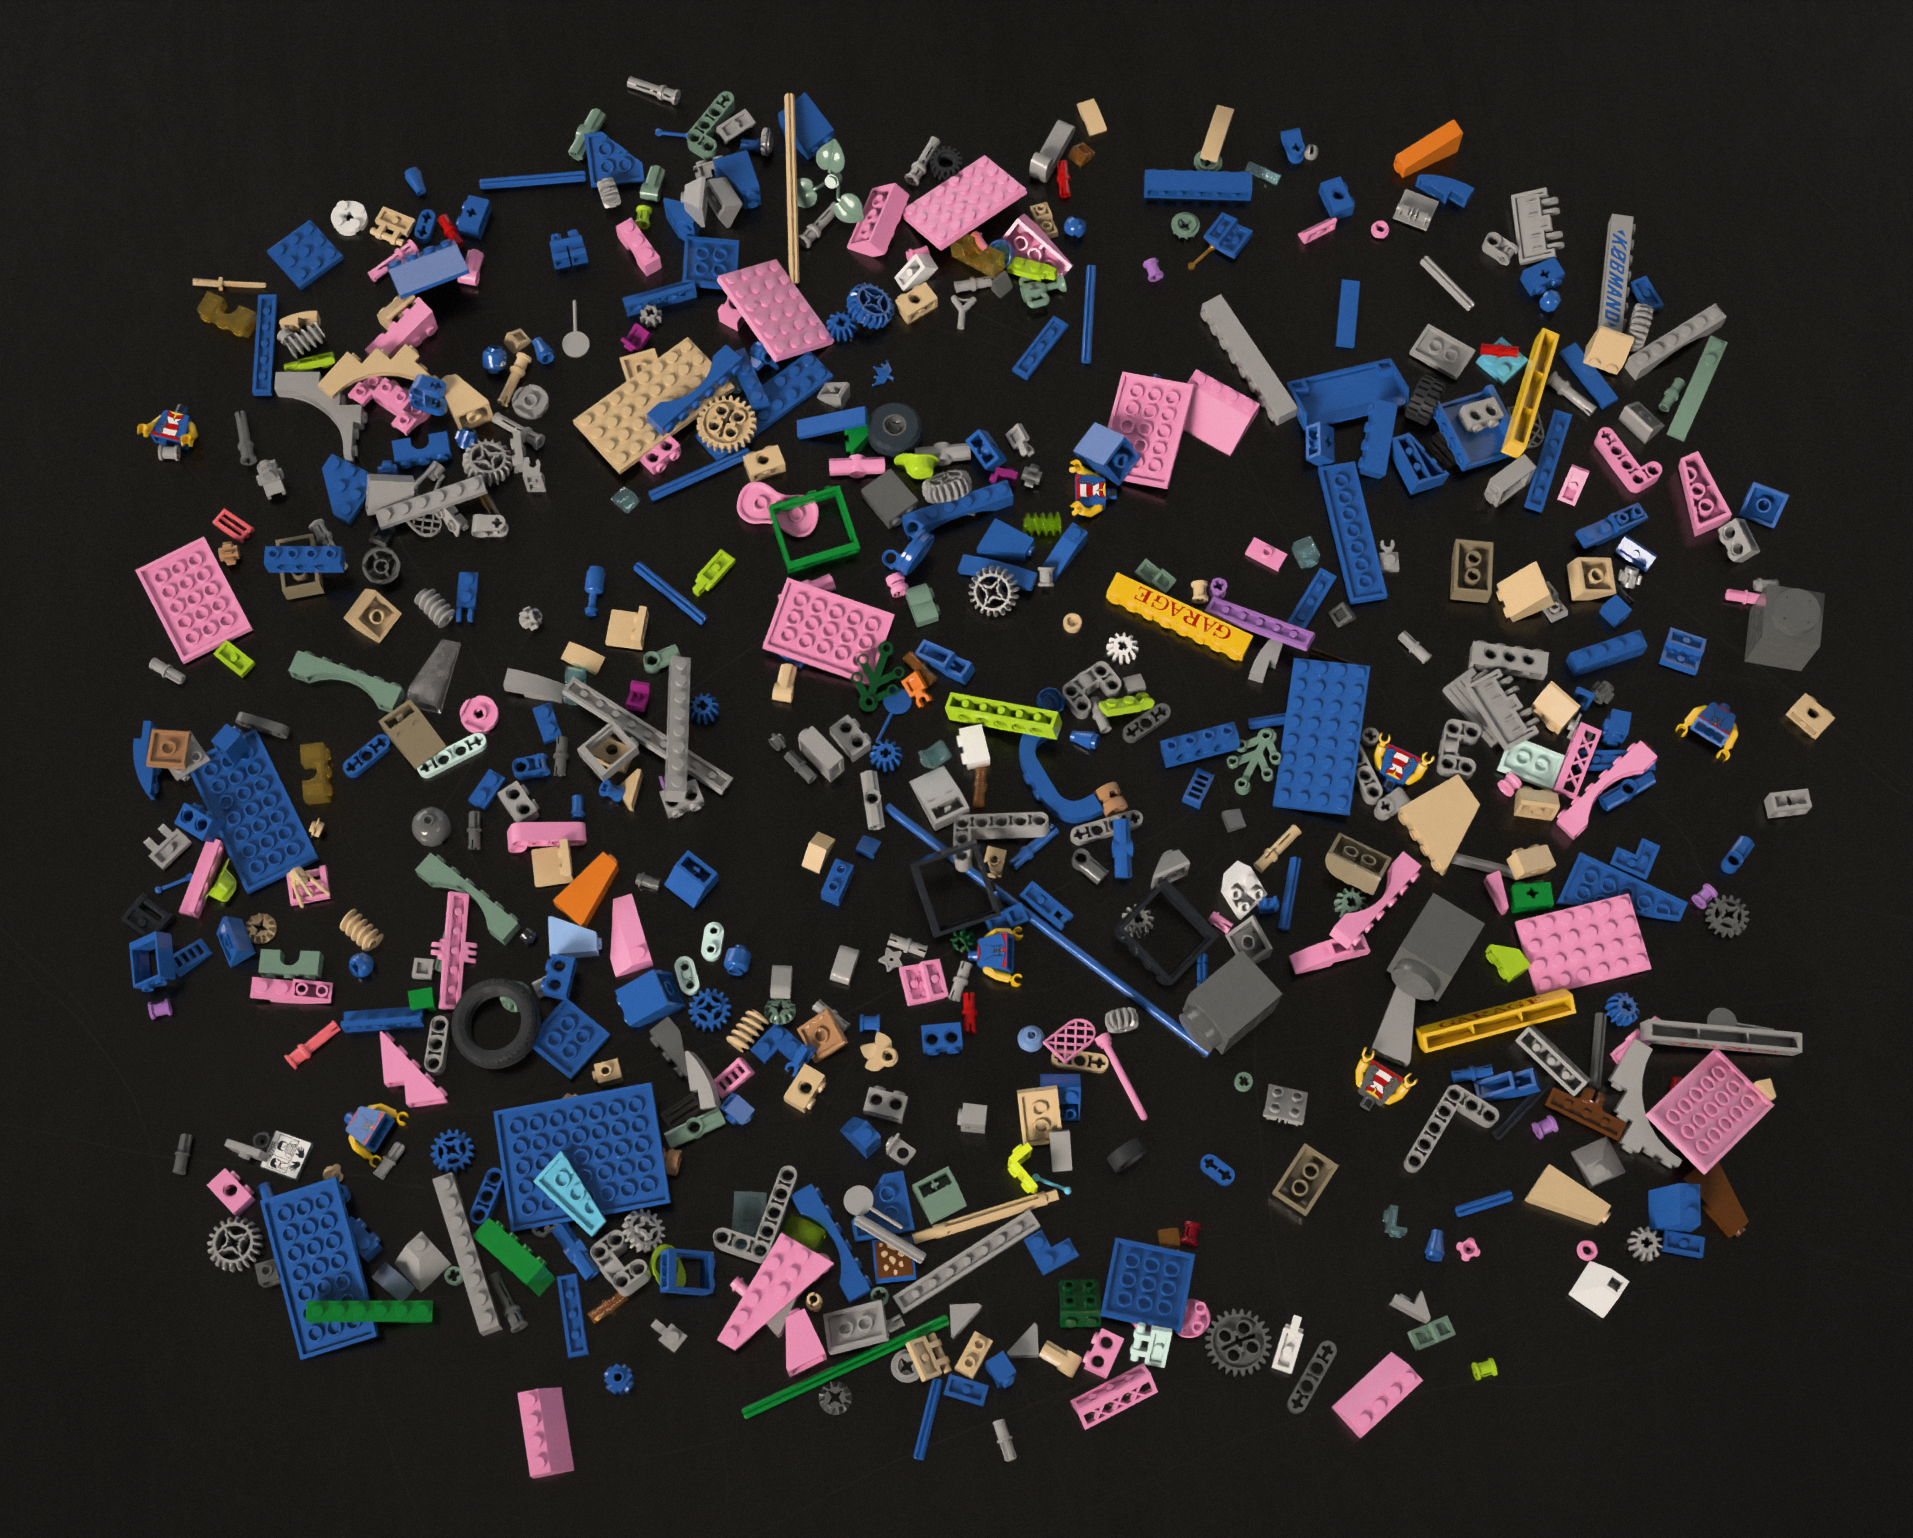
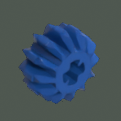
[826,310,857,342]
[689,692,720,725]
[870,739,902,772]
[1604,992,1640,1027]

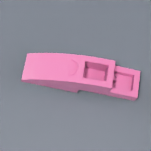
[1289,934,1370,974]
[250,977,333,1004]

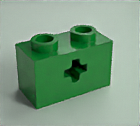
[1508,880,1554,913]

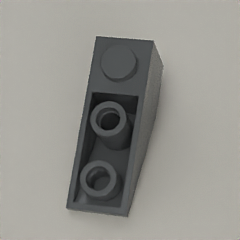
[649,1017,688,1080]

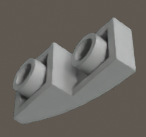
[1543,581,1568,623]

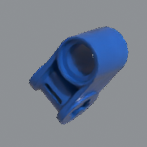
[1281,128,1305,164]
[512,753,551,780]

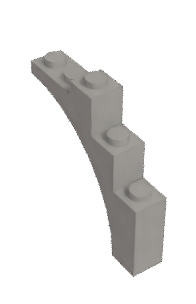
[274,372,368,463]
[1608,1039,1682,1169]

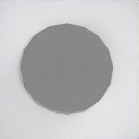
[512,384,549,420]

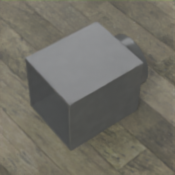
[1744,584,1825,671]
[1386,893,1485,1001]
[1179,950,1282,1054]

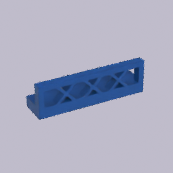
[622,281,697,317]
[341,1007,424,1033]

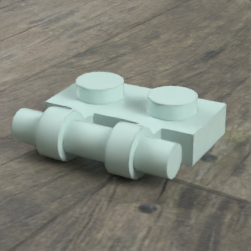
[1130,1322,1172,1368]

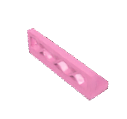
[1552,722,1602,799]
[179,839,226,919]
[1070,1363,1158,1430]

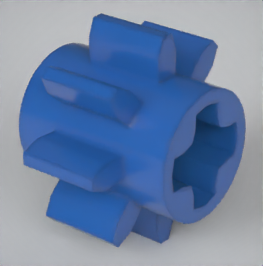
[455,427,479,449]
[378,460,399,475]

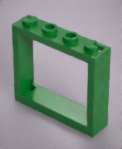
[768,485,860,574]

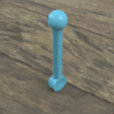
[1032,1174,1072,1194]

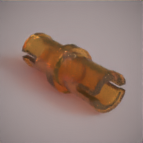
[903,651,938,686]
[972,767,987,807]
[587,1292,628,1324]

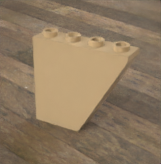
[1398,774,1480,876]

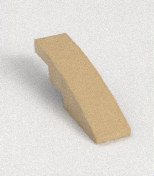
[1200,105,1234,162]

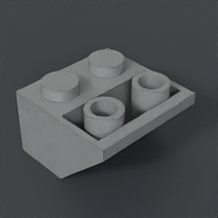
[706,177,742,228]

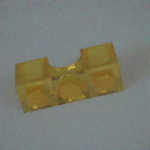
[950,234,1005,278]
[197,291,257,338]
[300,742,333,805]

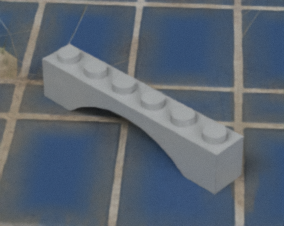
[1624,303,1726,381]

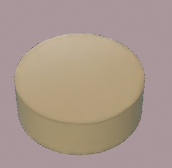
[1063,613,1082,633]

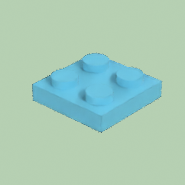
[1476,337,1528,386]

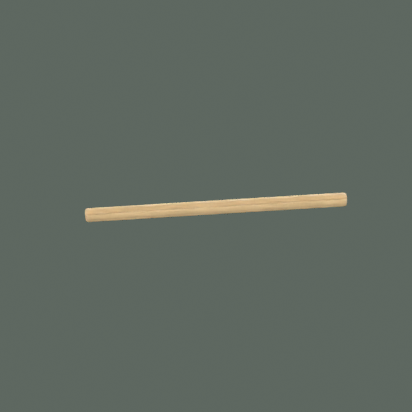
[784,93,800,284]

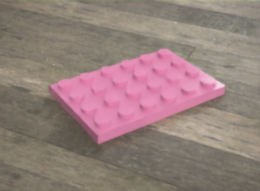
[901,155,1027,251]
[717,259,834,362]
[1096,372,1194,489]
[135,537,253,664]
[762,577,895,686]
[1515,894,1652,996]
[1645,1049,1774,1174]

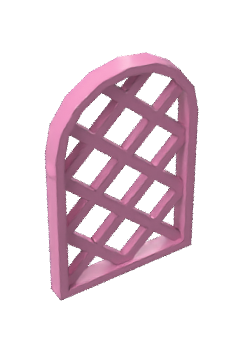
[1043,1019,1096,1064]

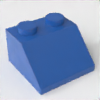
[663,198,701,241]

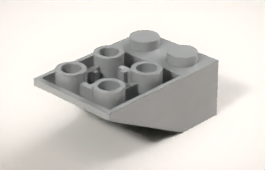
[909,765,970,831]

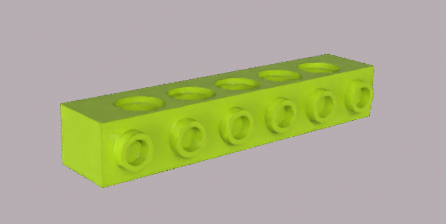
[945,692,1062,740]

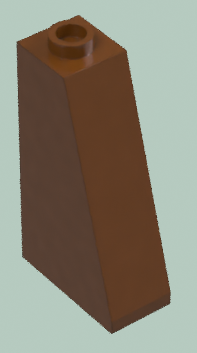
[1679,1162,1749,1238]

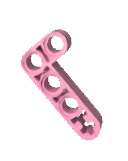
[1594,427,1662,493]
[507,822,587,853]

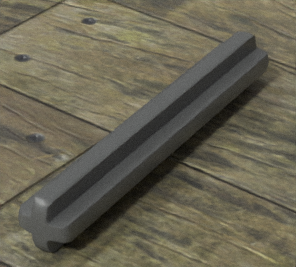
[1589,1012,1607,1089]

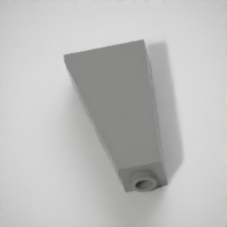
[1369,986,1415,1068]

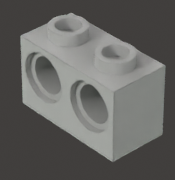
[1457,397,1504,433]
[1718,518,1760,563]
[829,715,872,762]
[659,779,705,818]
[497,781,540,823]
[1764,788,1812,818]
[863,1086,908,1124]

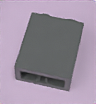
[861,469,918,529]

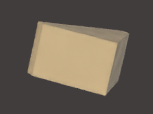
[802,832,836,874]

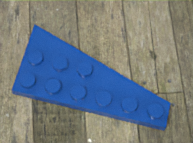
[1556,852,1688,922]

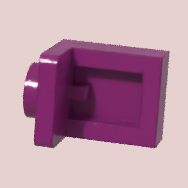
[620,323,652,352]
[989,467,1018,486]
[626,680,650,712]

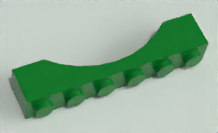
[305,1300,433,1323]

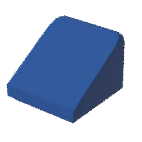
[856,835,881,859]

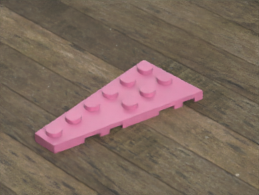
[717,1233,834,1351]

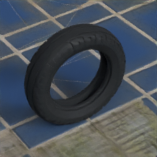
[451,978,541,1069]

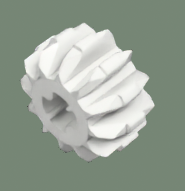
[1106,632,1139,665]

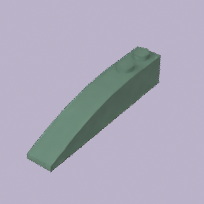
[1667,336,1728,442]

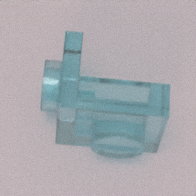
[918,740,952,769]
[1382,1205,1408,1238]

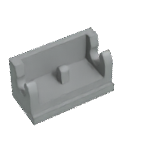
[716,109,756,145]
[523,457,546,492]

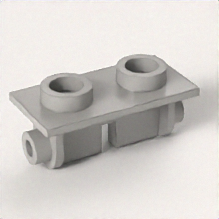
[693,155,723,179]
[436,505,469,537]

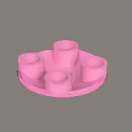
[1175,1299,1210,1338]

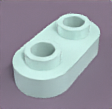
[701,922,724,962]
[675,956,700,996]

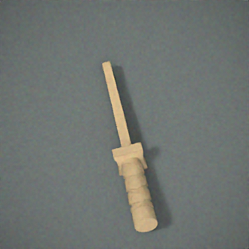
[193,277,266,291]

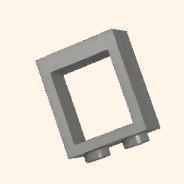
[1484,454,1536,507]
[577,720,639,782]
[798,726,845,782]

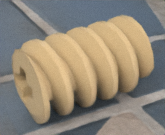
[340,909,383,951]
[726,1009,769,1053]

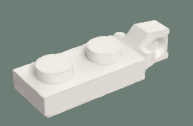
[1271,1315,1304,1374]

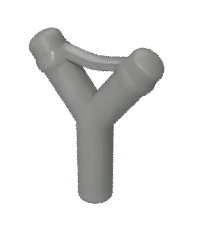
[951,295,977,330]

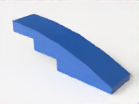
[957,554,1037,591]

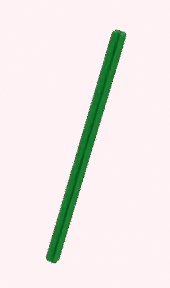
[742,1314,950,1419]

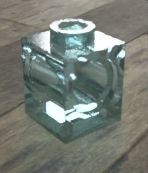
[1292,536,1320,569]

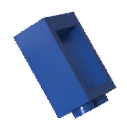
[129,931,176,992]
[660,1248,716,1296]

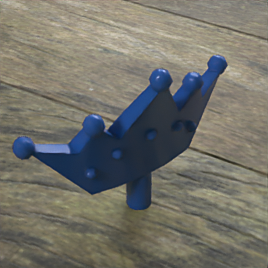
[872,360,894,387]

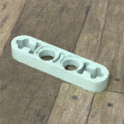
[417,733,487,778]

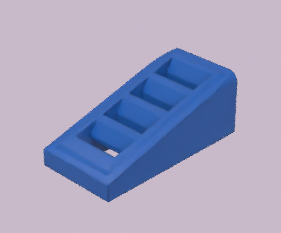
[1571,687,1595,711]
[1182,768,1215,809]
[173,938,213,977]

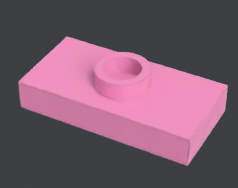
[1245,537,1287,571]

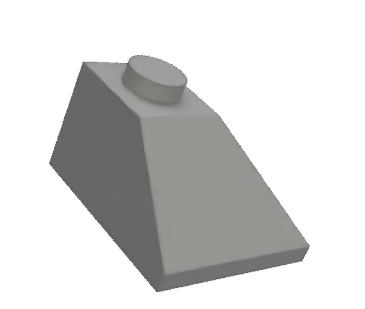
[681,177,708,227]
[1151,849,1190,889]
[1571,1136,1625,1189]
[394,1231,452,1293]

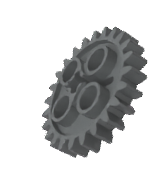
[1205,1309,1272,1377]

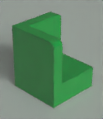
[408,987,437,1012]

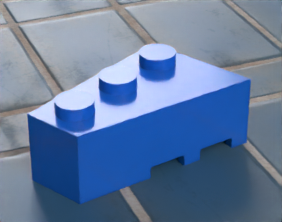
[1389,433,1449,495]

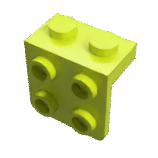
[1008,1142,1038,1194]

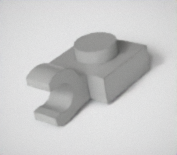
[1005,423,1035,457]
[651,1319,687,1353]

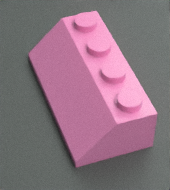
[847,183,910,257]
[1332,1352,1423,1438]
[518,1387,574,1479]

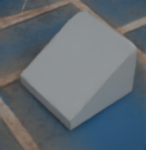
[1122,673,1146,696]

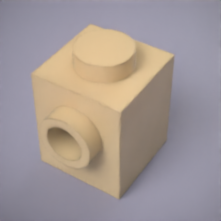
[984,846,1007,878]
[592,1058,624,1088]

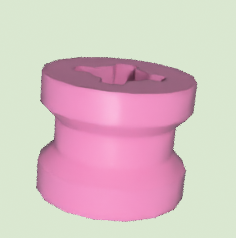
[1497,772,1522,797]

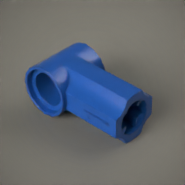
[1721,835,1755,874]

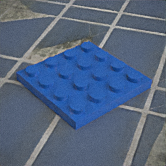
[1100,1237,1195,1333]

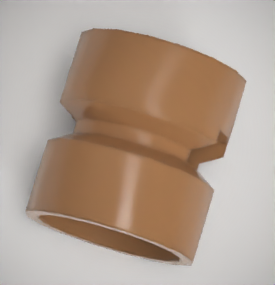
[1094,782,1128,817]
[663,1148,682,1176]

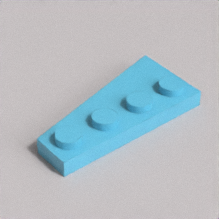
[533,1151,607,1237]

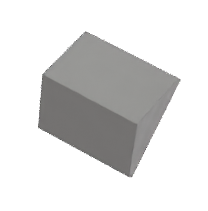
[1618,401,1665,444]
[1225,915,1273,964]

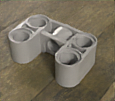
[1062,661,1121,719]
[1437,719,1481,780]
[590,1230,651,1296]

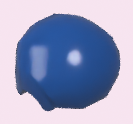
[988,239,1015,269]
[1036,687,1065,713]

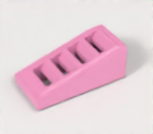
[1483,870,1509,915]
[714,1057,755,1099]

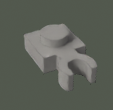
[1378,540,1399,573]

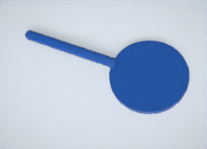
[876,688,912,743]

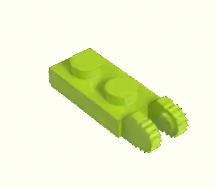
[1099,692,1155,717]

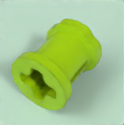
[634,205,652,229]
[1471,1357,1498,1380]

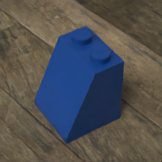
[778,93,834,160]
[713,150,761,209]
[1073,422,1141,485]
[615,969,686,1027]
[1648,1183,1701,1234]

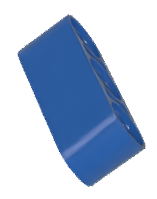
[470,1168,504,1227]

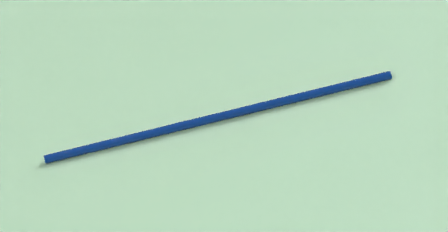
[884,803,1211,1057]

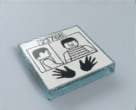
[259,1130,314,1181]

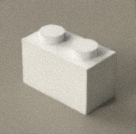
[956,724,990,770]

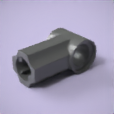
[1071,848,1109,885]

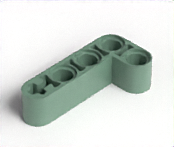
[687,91,735,161]

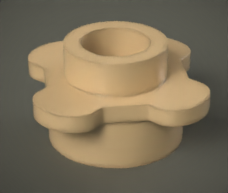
[309,818,325,838]
[323,1164,344,1182]

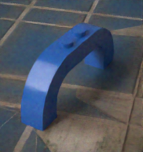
[1019,734,1103,824]

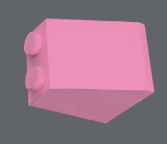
[786,1308,827,1377]

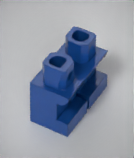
[550,229,588,270]

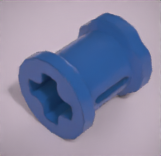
[599,779,625,802]
[860,1014,880,1032]

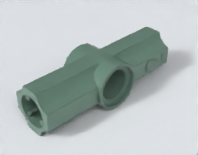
[568,108,606,161]
[664,1107,726,1149]

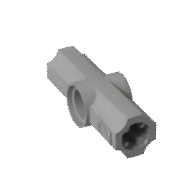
[914,442,971,466]
[860,770,885,830]

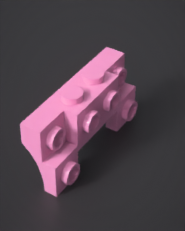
[348,376,431,436]

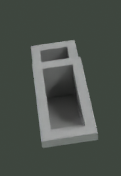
[1248,639,1283,683]
[503,668,566,704]
[685,1051,721,1111]

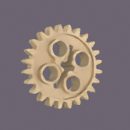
[697,395,757,453]

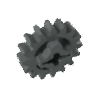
[1705,895,1749,938]

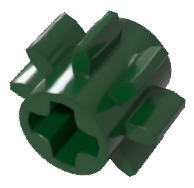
[950,928,976,953]

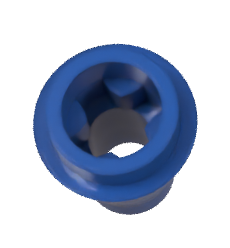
[404,167,426,195]
[532,337,554,364]
[1070,730,1100,750]
[1425,1229,1445,1261]

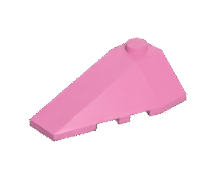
[1002,214,1073,276]
[610,893,654,977]

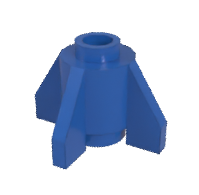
[750,341,779,371]

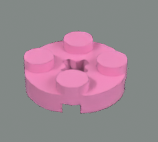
[460,696,499,734]

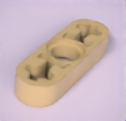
[1051,1048,1109,1074]

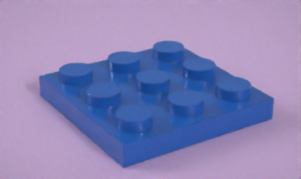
[267,220,344,290]
[682,235,739,290]
[533,1000,611,1080]

